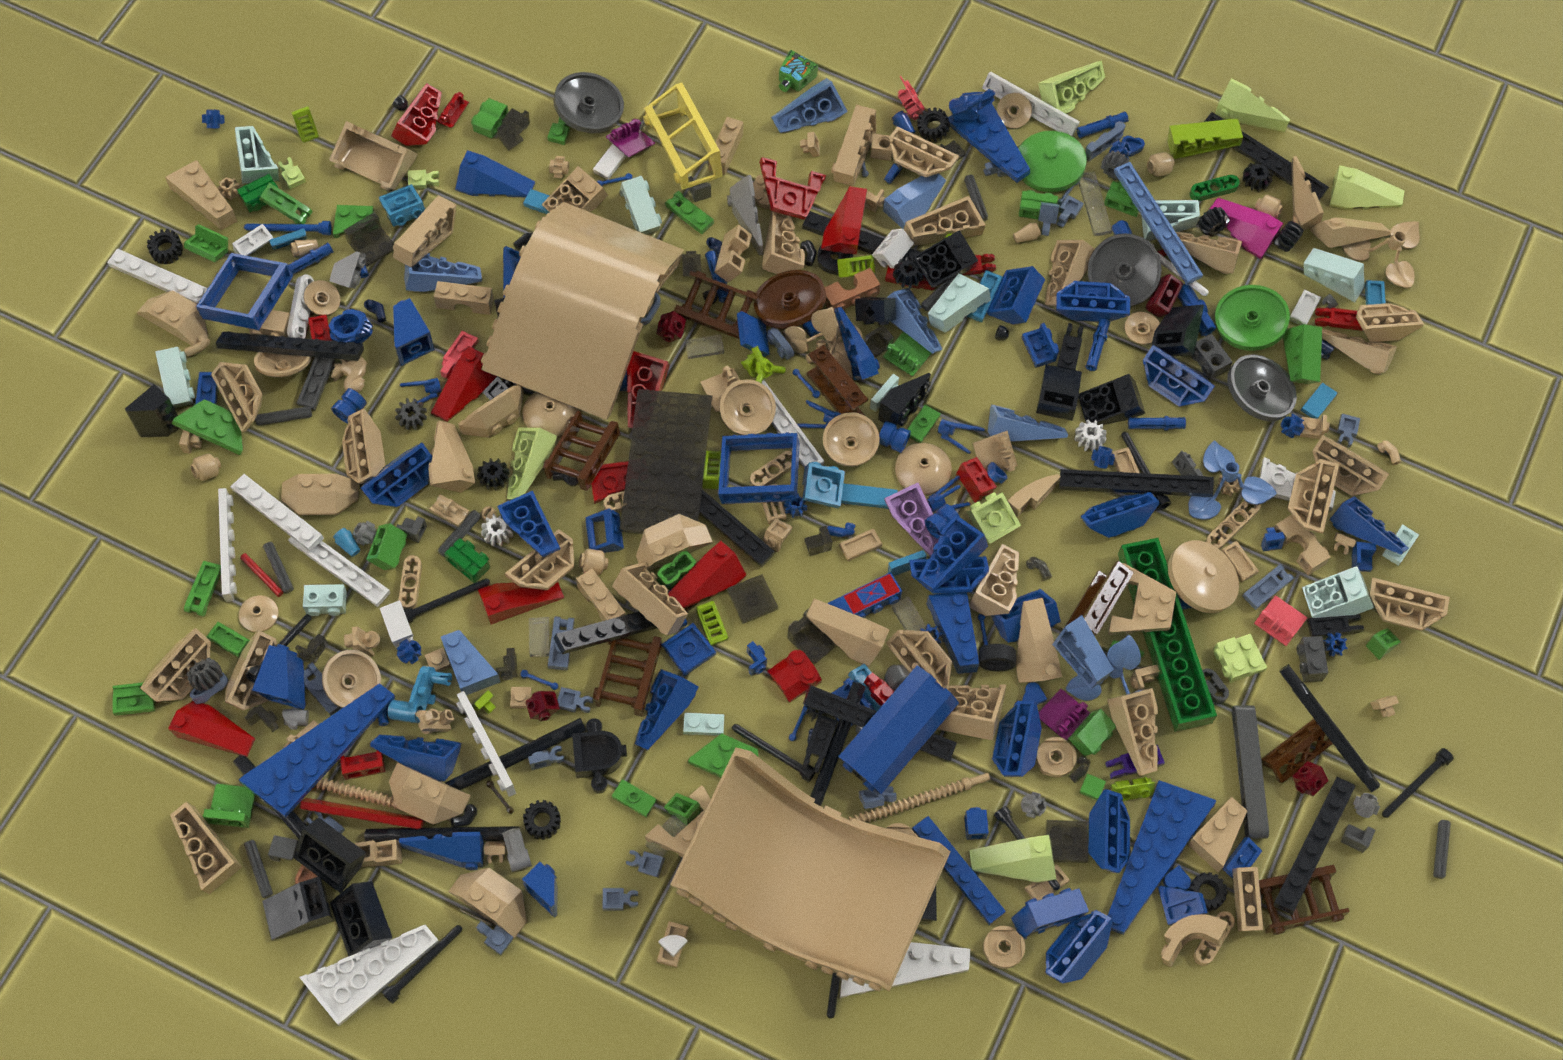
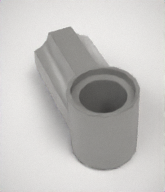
[502,828,532,872]

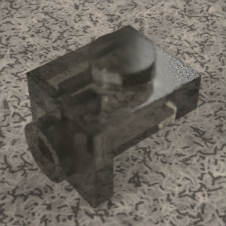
[245,704,279,732]

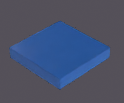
[737,311,770,357]
[661,623,716,676]

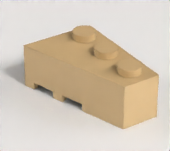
[1188,797,1247,873]

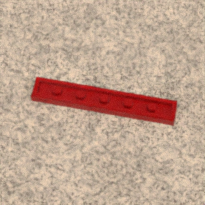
[300,798,425,829]

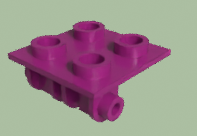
[606,119,655,158]
[1039,688,1090,740]

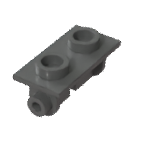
[1172,450,1204,476]

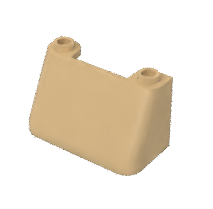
[329,121,418,192]

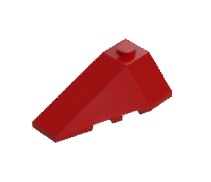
[391,83,442,146]
[821,186,867,255]
[431,346,497,422]
[627,351,670,433]
[668,541,746,608]
[478,582,564,625]
[168,701,255,757]

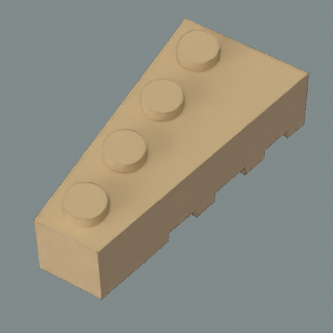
[831,105,877,186]
[393,195,457,267]

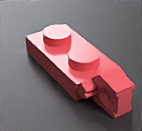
[440,331,479,379]

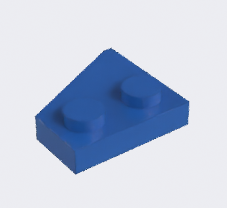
[1158,886,1208,926]

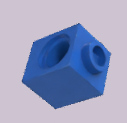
[964,807,989,840]

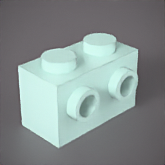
[303,584,347,616]

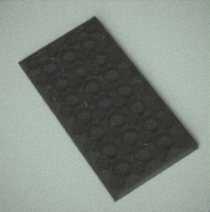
[620,389,713,534]

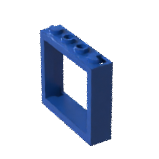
[196,253,293,330]
[718,432,800,504]

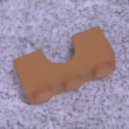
[825,268,880,313]

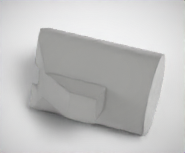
[282,707,309,730]

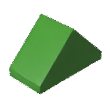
[1366,628,1401,660]
[663,793,700,826]

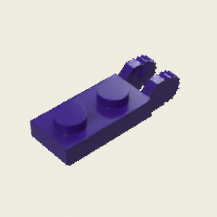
[1105,745,1165,779]

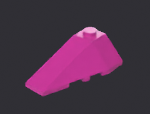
[1210,198,1283,259]

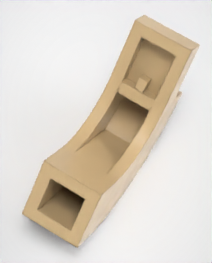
[1161,914,1230,967]

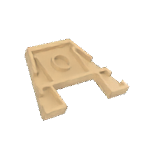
[1108,563,1176,635]
[645,785,711,857]

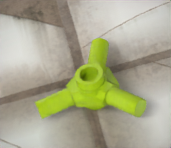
[751,346,786,383]

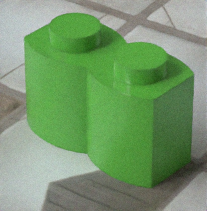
[471,98,509,139]
[656,551,696,590]

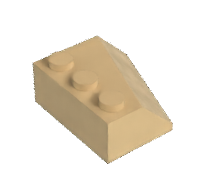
[937,684,1006,740]

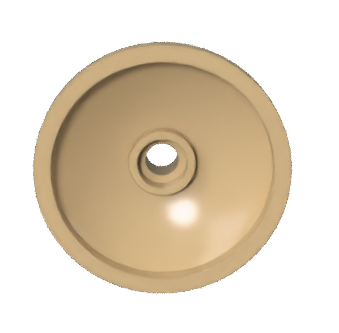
[254,352,311,378]
[719,379,776,435]
[523,392,579,438]
[823,413,879,467]
[895,443,952,495]
[322,650,381,708]

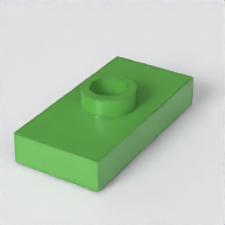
[907,405,941,443]
[206,622,250,658]
[612,779,657,817]

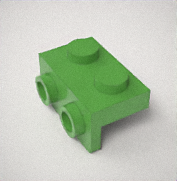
[184,224,228,262]

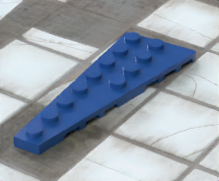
[239,683,395,818]
[1108,780,1216,935]

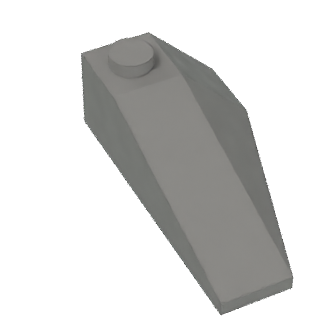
[727,175,763,255]

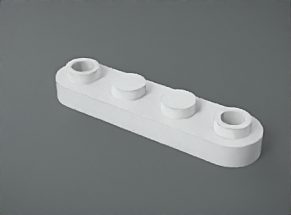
[287,274,314,339]

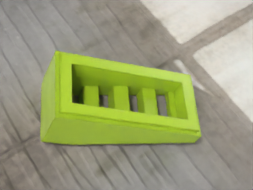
[291,106,319,143]
[837,255,875,277]
[702,451,721,489]
[696,601,729,646]

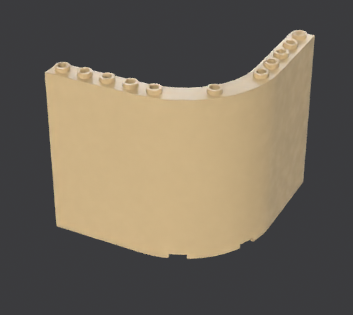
[481,202,684,420]
[670,747,951,992]

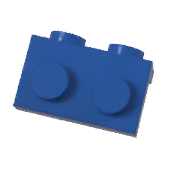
[1021,323,1059,368]

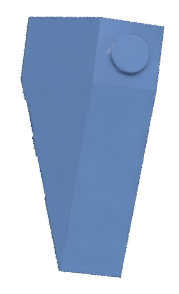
[771,78,848,133]
[883,173,946,229]
[404,253,482,292]
[887,288,942,354]
[988,404,1068,441]

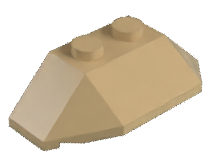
[888,126,959,178]
[137,290,208,346]
[1356,303,1424,342]
[211,362,262,433]
[458,384,524,438]
[342,409,386,484]
[1312,435,1389,496]
[1287,459,1339,534]
[281,474,359,515]
[636,514,713,572]
[505,529,574,590]
[1369,578,1450,631]
[140,628,211,702]
[225,630,277,710]
[886,630,952,690]
[389,763,471,825]
[448,868,527,939]

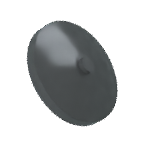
[553,72,624,133]
[1088,233,1162,306]
[1227,354,1297,421]

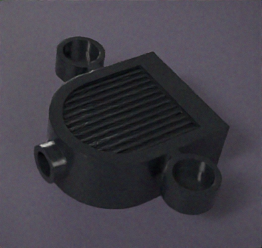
[572,718,627,793]

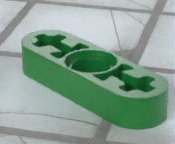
[1189,175,1240,201]

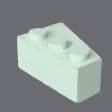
[235,126,279,184]
[619,176,662,234]
[1141,200,1200,241]
[1304,248,1365,302]
[928,273,991,333]
[155,347,195,408]

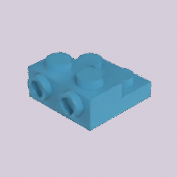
[379,184,425,227]
[802,462,845,508]

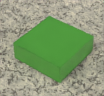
[1079,773,1106,800]

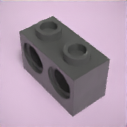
[1192,334,1233,380]

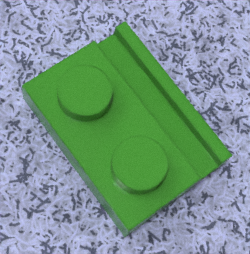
[113,682,155,716]

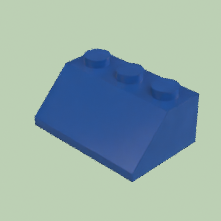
[987,266,1045,324]
[990,589,1061,643]

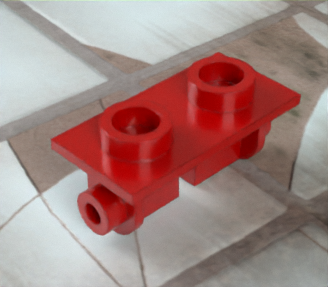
[437,92,469,128]

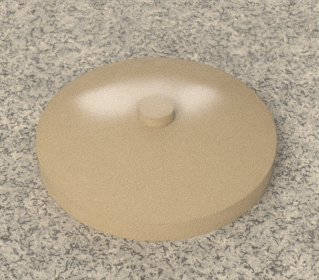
[1168,540,1239,613]

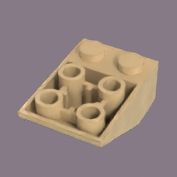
[542,166,608,212]

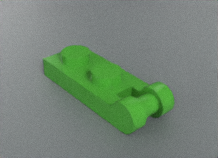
[259,183,313,224]
[665,191,714,234]
[184,561,221,617]

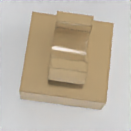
[800,132,820,157]
[179,430,202,454]
[1334,532,1356,555]
[1370,696,1399,717]
[484,841,507,863]

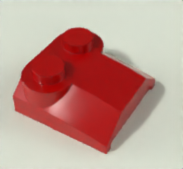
[767,649,822,703]

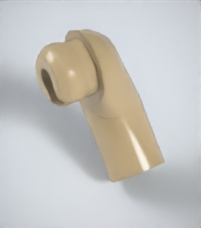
[1377,440,1401,465]

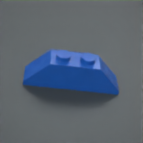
[1056,281,1130,322]
[1143,345,1215,407]
[361,442,433,507]
[1081,492,1159,538]
[909,556,989,594]
[992,701,1042,777]
[1088,789,1130,873]
[1046,910,1113,984]

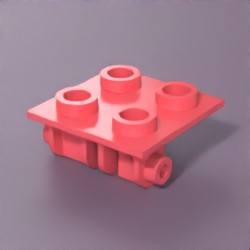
[898,76,925,120]
[1254,595,1307,646]

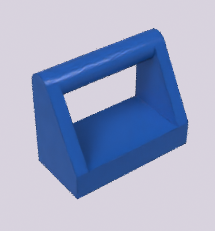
[585,508,624,553]

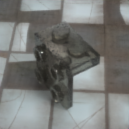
[787,609,837,664]

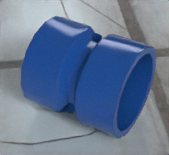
[331,388,367,424]
[879,421,911,453]
[924,504,960,540]

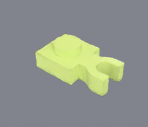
[278,157,306,189]
[408,170,439,189]

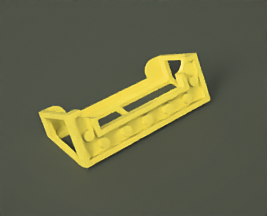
[643,83,723,190]

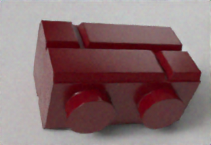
[1145,274,1183,317]

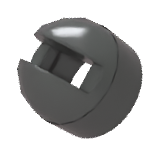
[1322,294,1339,309]

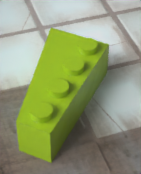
[1167,119,1243,159]

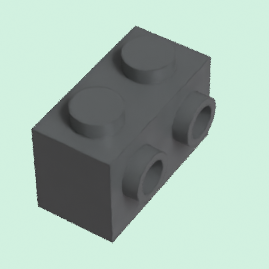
[1297,636,1328,682]

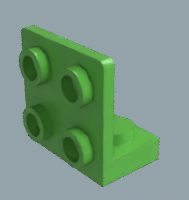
[203,784,256,828]

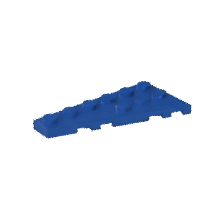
[948,102,1030,183]

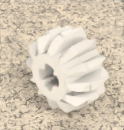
[1075,419,1107,452]
[481,514,513,547]

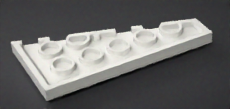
[299,925,439,1026]
[840,942,970,998]

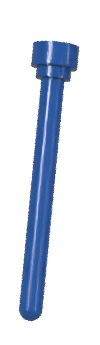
[244,221,332,235]

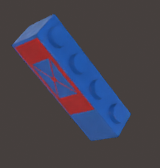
[827,572,902,618]

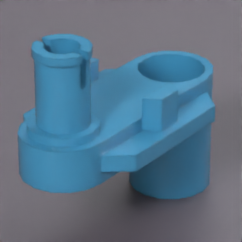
[388,666,452,723]

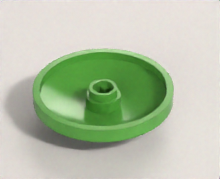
[1018,131,1087,192]
[1215,285,1290,351]

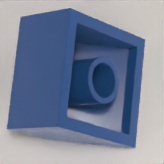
[522,862,558,918]

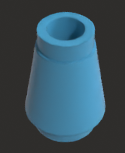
[333,528,361,557]

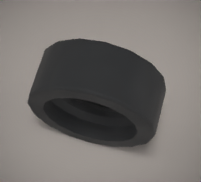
[979,644,1016,672]

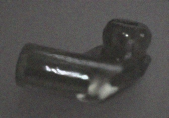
[1069,755,1091,783]

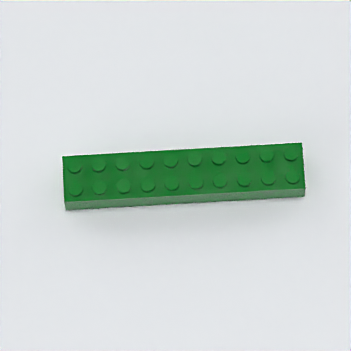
[1118,538,1217,732]

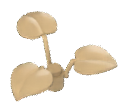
[1342,221,1420,288]
[783,307,853,379]

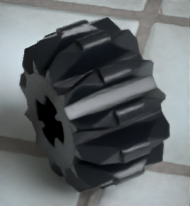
[1242,161,1273,192]
[1198,207,1230,236]
[1274,221,1304,252]
[893,257,923,289]
[477,458,510,491]

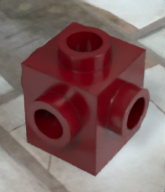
[656,311,686,342]
[525,691,560,721]
[1292,761,1329,796]

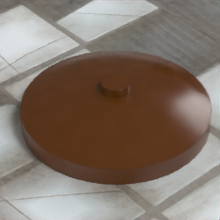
[754,270,826,329]

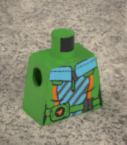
[779,50,818,92]

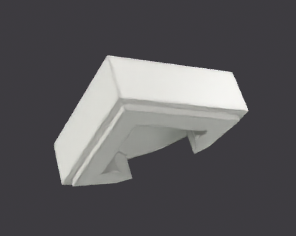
[658,935,688,957]

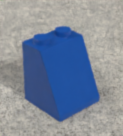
[393,298,435,366]
[252,644,305,710]

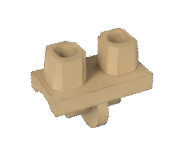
[430,494,470,527]
[344,626,380,657]
[415,709,454,734]

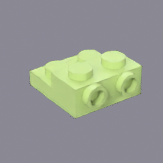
[967,492,1021,544]
[1214,634,1267,683]

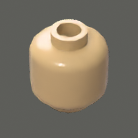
[1147,152,1175,177]
[1255,195,1283,219]
[190,453,221,481]
[579,549,608,575]

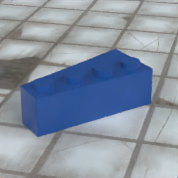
[926,592,979,674]

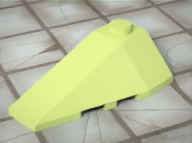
[1038,61,1105,114]
[1215,78,1290,132]
[507,427,557,500]
[969,835,1057,883]

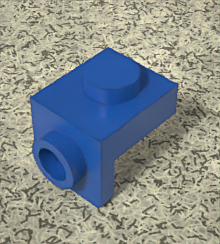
[747,641,767,676]

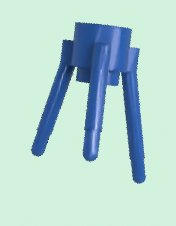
[400,377,441,403]
[796,400,841,429]
[938,419,985,454]
[926,476,970,513]

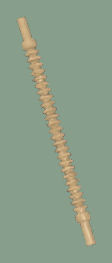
[848,773,990,823]
[315,778,451,821]

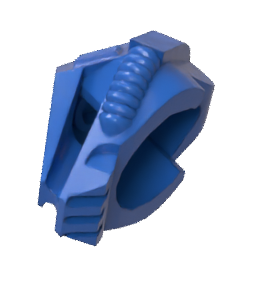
[949,89,996,120]
[328,309,373,344]

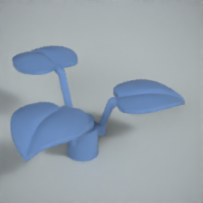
[1188,440,1277,520]
[1066,635,1156,701]

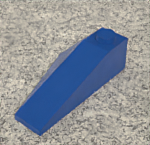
[455,150,535,197]
[1329,496,1409,555]
[399,832,484,870]

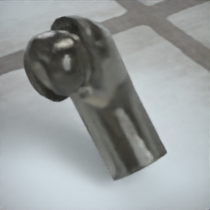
[1026,557,1052,580]

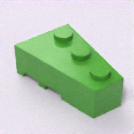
[1283,324,1322,384]

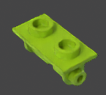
[1111,777,1155,801]

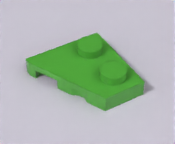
[333,205,374,238]

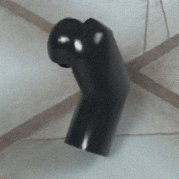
[513,233,533,250]
[800,240,817,266]
[552,471,578,486]
[451,804,478,828]

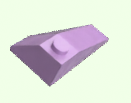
[884,483,939,557]

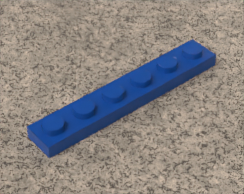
[912,816,1006,925]

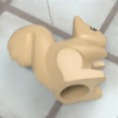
[331,357,367,393]

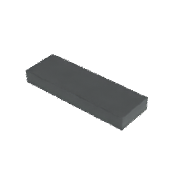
[297,357,335,410]

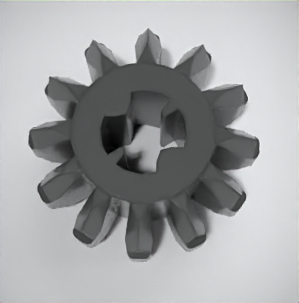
[1101,151,1130,181]
[395,398,427,430]
[187,658,223,692]

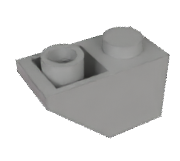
[329,252,366,289]

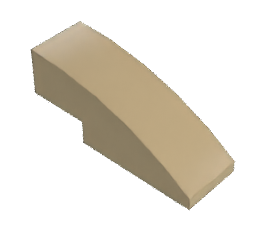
[1008,474,1061,517]
[354,840,402,867]

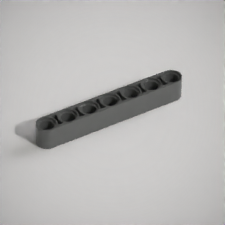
[1232,705,1269,839]

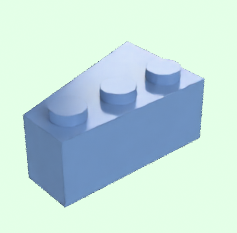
[1052,615,1114,690]
[441,630,500,695]

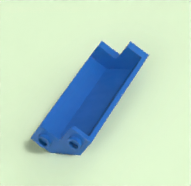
[838,665,959,794]

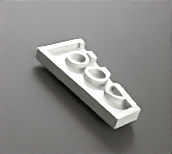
[1259,457,1336,511]

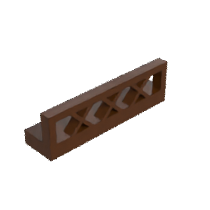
[1261,719,1333,783]

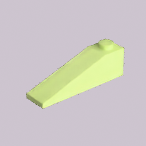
[1329,165,1405,210]

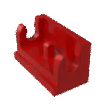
[956,457,997,503]
[340,750,386,780]

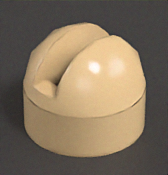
[481,506,497,522]

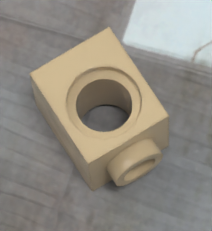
[870,133,892,161]

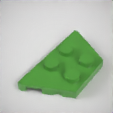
[172,399,243,455]
[688,733,758,778]

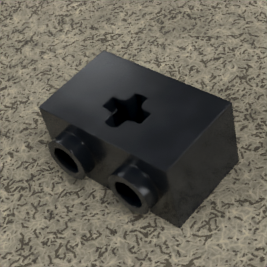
[855,297,896,325]

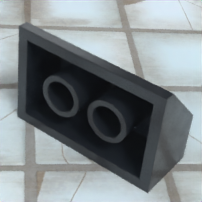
[125,384,179,437]
[294,818,366,893]
[329,881,393,956]

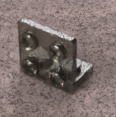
[344,212,394,266]

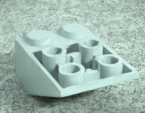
[1302,566,1374,618]

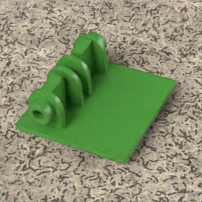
[883,331,932,377]

